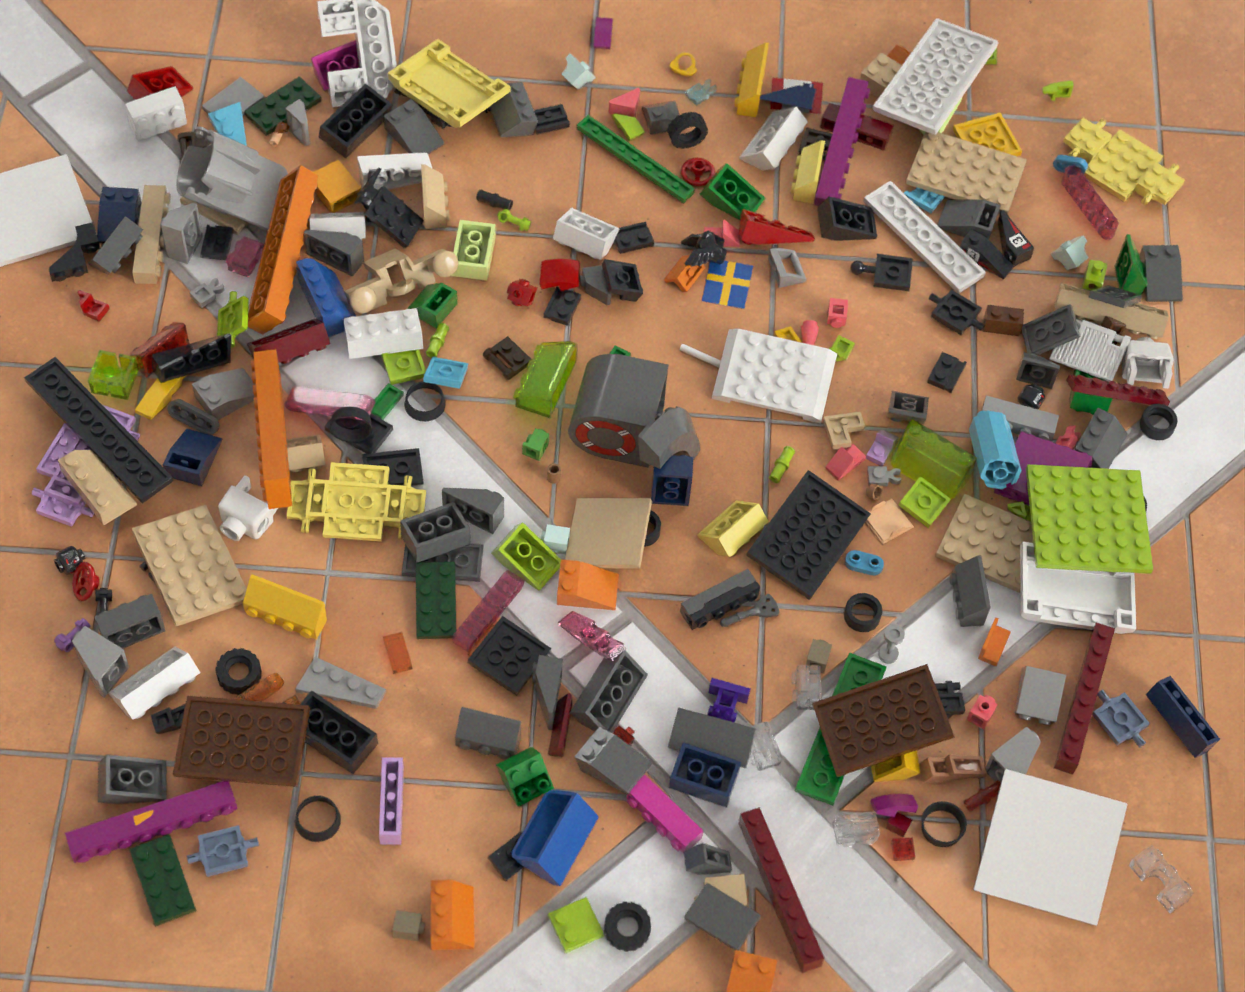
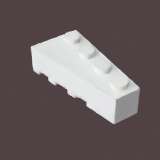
[357,153,433,190]

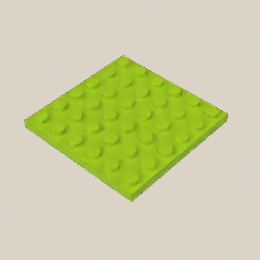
[1026,465,1153,574]

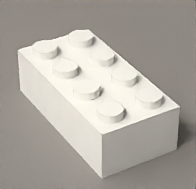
[343,308,423,359]

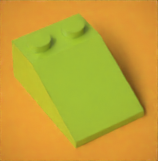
[491,522,561,591]

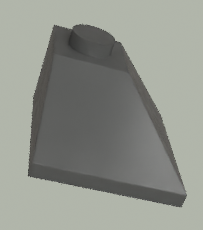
[642,101,680,135]
[1016,352,1060,389]

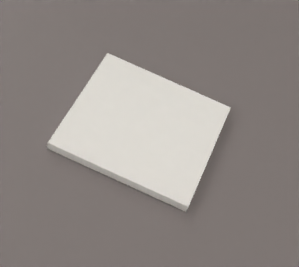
[0,154,97,267]
[973,769,1128,926]

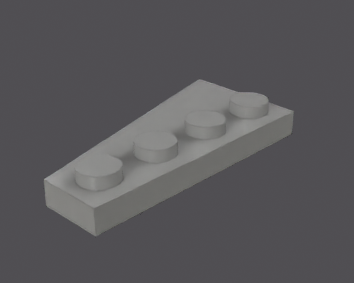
[295,657,386,709]

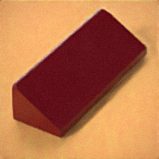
[548,693,573,757]

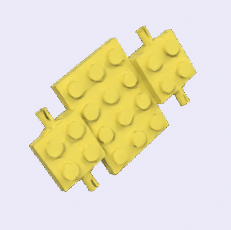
[1063,117,1185,205]
[287,462,426,542]

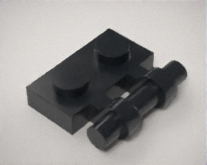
[934,681,965,715]

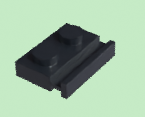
[534,104,570,135]
[614,221,654,254]
[200,225,234,260]
[543,286,581,326]
[927,352,967,393]
[487,832,524,882]

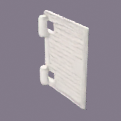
[1049,319,1131,381]

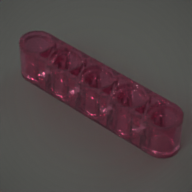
[1062,165,1119,240]
[284,387,376,420]
[452,570,525,652]

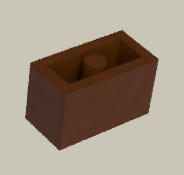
[983,305,1024,336]

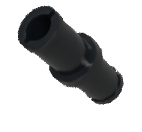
[476,189,513,210]

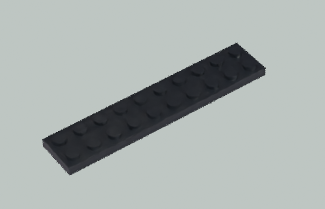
[24,357,173,504]

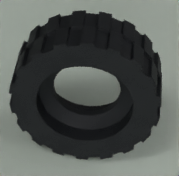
[667,112,708,149]
[216,648,262,695]
[604,901,651,952]

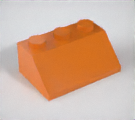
[431,880,474,950]

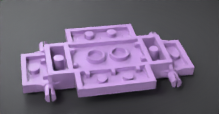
[32,405,140,527]

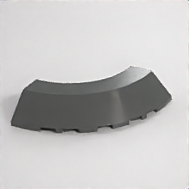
[638,406,700,469]

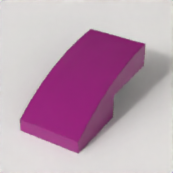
[594,17,613,49]
[870,794,919,817]

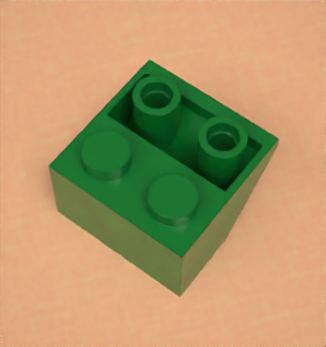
[407,283,458,329]
[496,747,554,807]

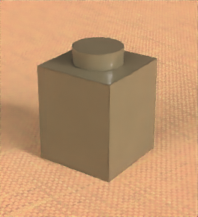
[805,639,832,674]
[392,910,425,941]

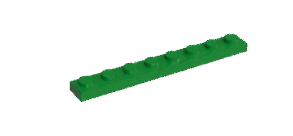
[577,115,695,204]

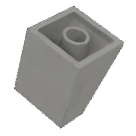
[72,626,129,698]
[1015,666,1066,725]
[985,727,1041,787]

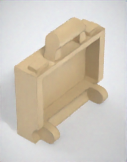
[694,874,748,907]

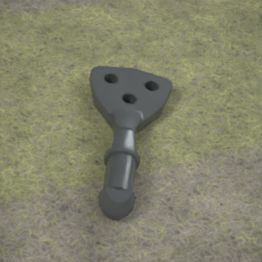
[720,594,779,627]

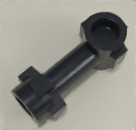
[96,588,112,616]

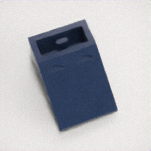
[163,429,223,486]

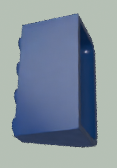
[296,258,356,337]
[512,790,599,886]

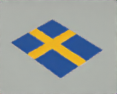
[702,261,753,309]

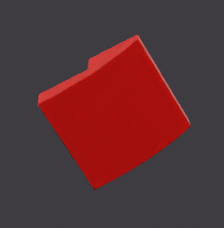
[539,259,580,291]

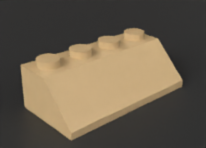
[58,450,137,525]

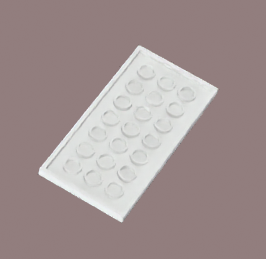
[873,18,998,135]

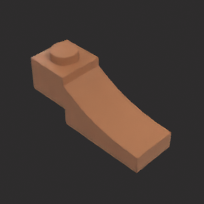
[919,754,987,783]

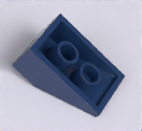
[760,82,817,109]
[97,186,141,245]

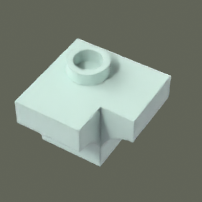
[562,54,596,90]
[1051,235,1089,270]

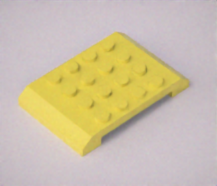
[388,39,511,128]

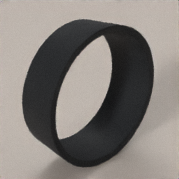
[404,381,446,422]
[329,406,372,442]
[295,796,341,842]
[921,801,967,847]

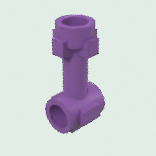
[54,618,91,652]

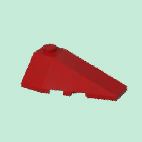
[738,209,815,245]

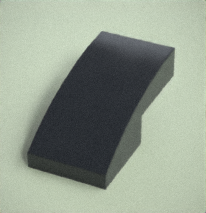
[151,704,185,734]

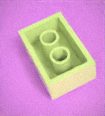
[452,220,496,281]

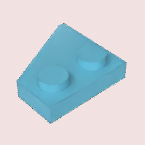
[904,188,945,213]

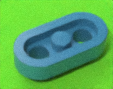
[1053,155,1088,175]
[845,550,884,576]

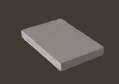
[202,77,265,116]

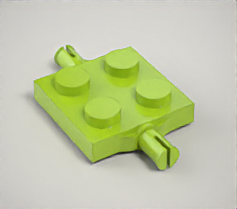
[217,291,249,348]

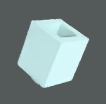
[541,524,570,554]

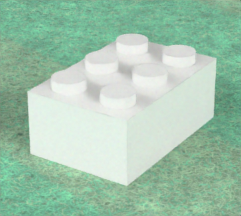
[125,87,187,141]

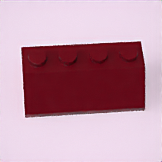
[246,318,331,364]

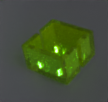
[88,350,139,400]

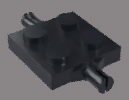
[928,289,985,335]

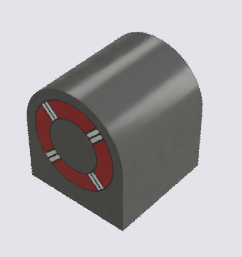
[568,354,669,468]

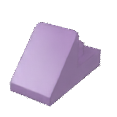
[866,429,899,466]

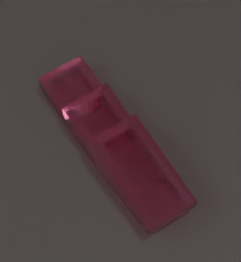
[558,611,626,661]

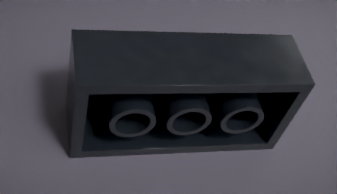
[319,83,392,158]
[300,690,378,774]

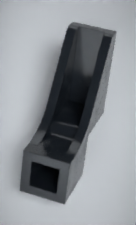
[49,222,100,282]

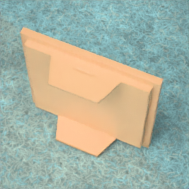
[866,499,914,545]

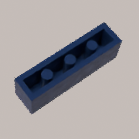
[1145,676,1220,758]

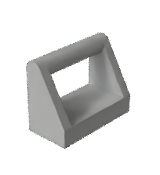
[286,99,310,146]
[768,247,807,288]

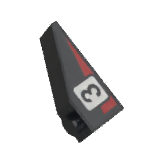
[997,210,1034,266]
[960,229,1014,279]

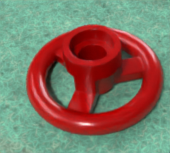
[681,158,715,187]
[72,562,99,601]

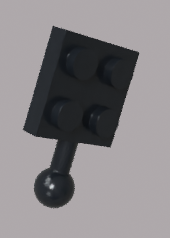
[850,254,913,291]

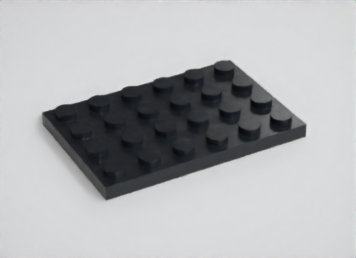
[746,470,871,600]

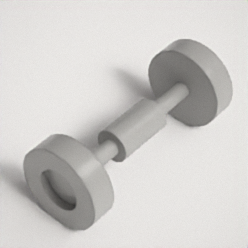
[878,624,905,664]

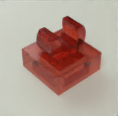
[613,725,635,746]
[891,837,915,861]

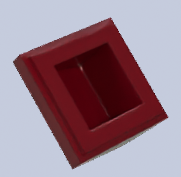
[885,812,913,838]

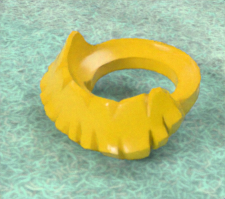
[669,52,697,76]

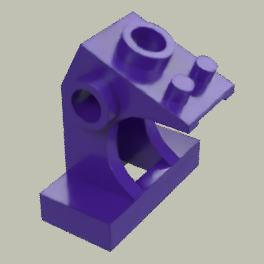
[707,678,751,723]

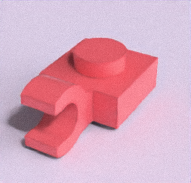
[1055,425,1081,449]

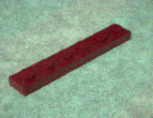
[1066,374,1170,406]

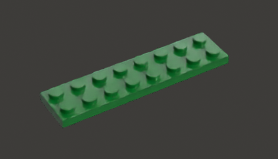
[795,653,887,806]

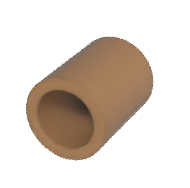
[547,463,561,484]

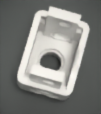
[1122,337,1174,389]
[218,475,278,541]

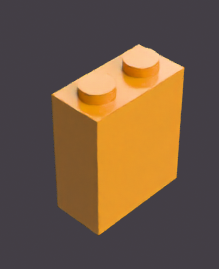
[313,159,361,213]

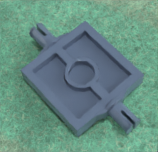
[1092,690,1150,748]
[186,825,259,877]

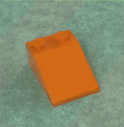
[557,559,619,610]

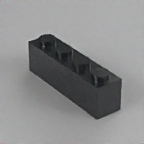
[152,333,231,383]

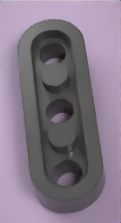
[167,399,219,435]

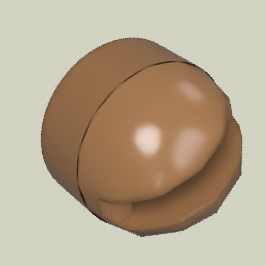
[866,484,883,500]

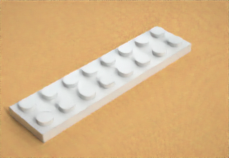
[863,181,986,294]

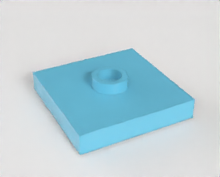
[423,357,468,389]

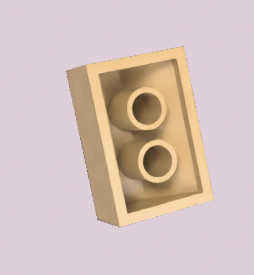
[421,164,450,229]
[287,434,325,472]

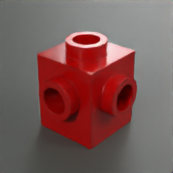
[507,279,538,307]

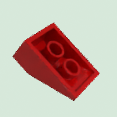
[127,66,193,100]

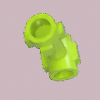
[497,209,531,231]

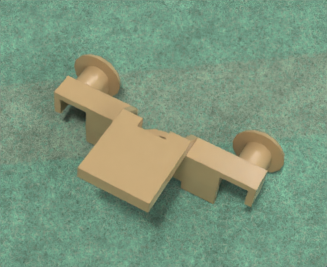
[344,249,458,313]

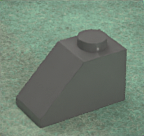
[579,265,611,305]
[684,843,732,875]

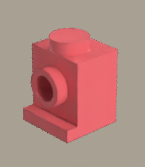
[827,298,848,328]
[967,695,998,729]

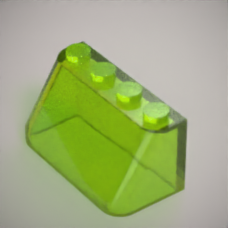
[513,341,578,418]
[891,419,977,500]

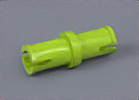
[426,323,449,358]
[769,446,795,483]

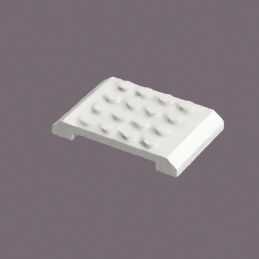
[712,329,837,424]
[1020,542,1136,634]

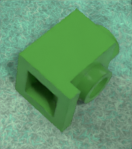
[522,428,549,461]

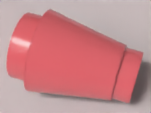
[801,320,819,345]

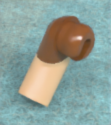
[269,122,289,147]

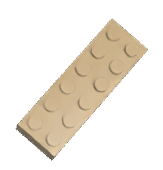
[1055,283,1169,339]

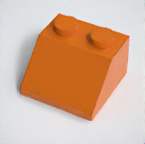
[726,950,777,992]

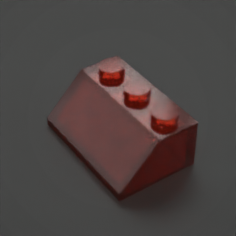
[130,322,190,378]

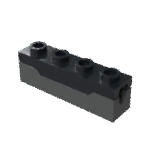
[680,569,760,630]

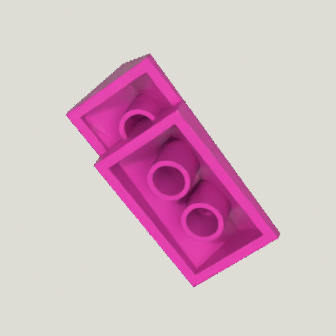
[311,39,360,91]

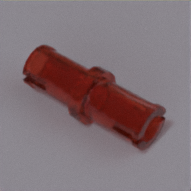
[964,780,1001,812]

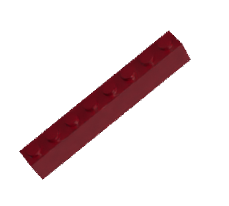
[1054,622,1115,775]
[738,807,824,973]

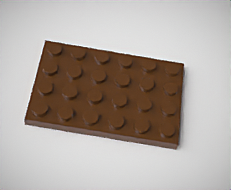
[812,664,955,777]
[173,696,310,787]

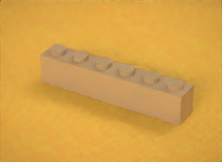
[132,185,171,284]

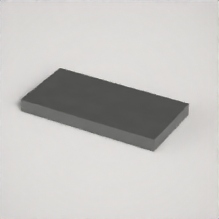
[1089,285,1142,308]
[402,544,484,582]
[668,707,757,768]

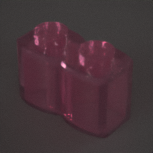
[226,236,264,277]

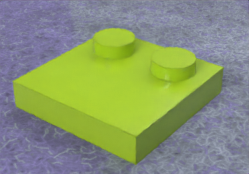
[381,349,426,385]
[898,476,951,528]
[548,897,604,953]

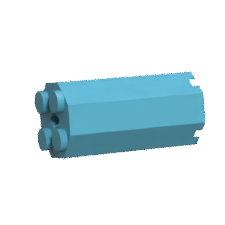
[969,411,1022,489]

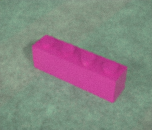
[626,775,703,854]

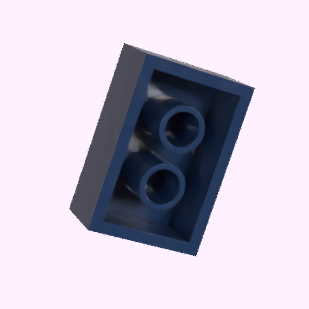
[651,455,693,506]
[669,743,741,807]

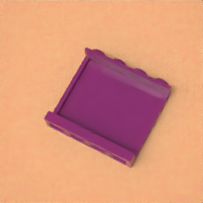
[994,432,1093,505]

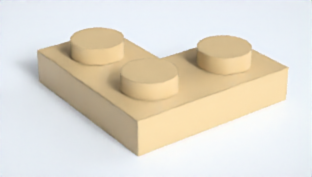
[823,412,865,450]

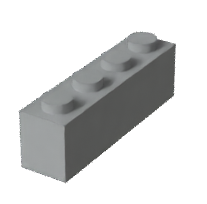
[982,395,1059,441]

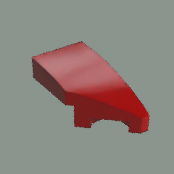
[78,290,110,322]

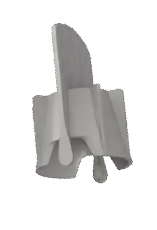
[176,127,288,230]

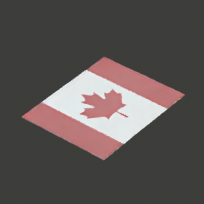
[770,78,823,114]

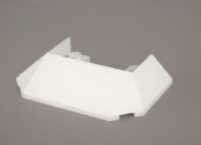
[317,0,397,107]

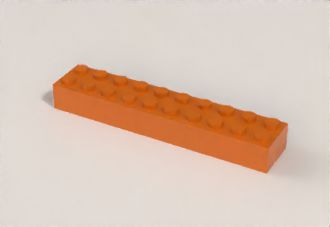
[248,165,318,335]
[251,349,292,509]

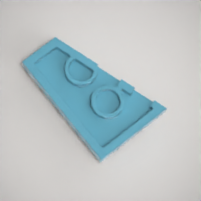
[208,102,247,146]

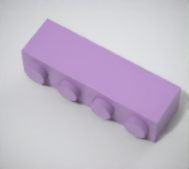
[379,757,404,845]

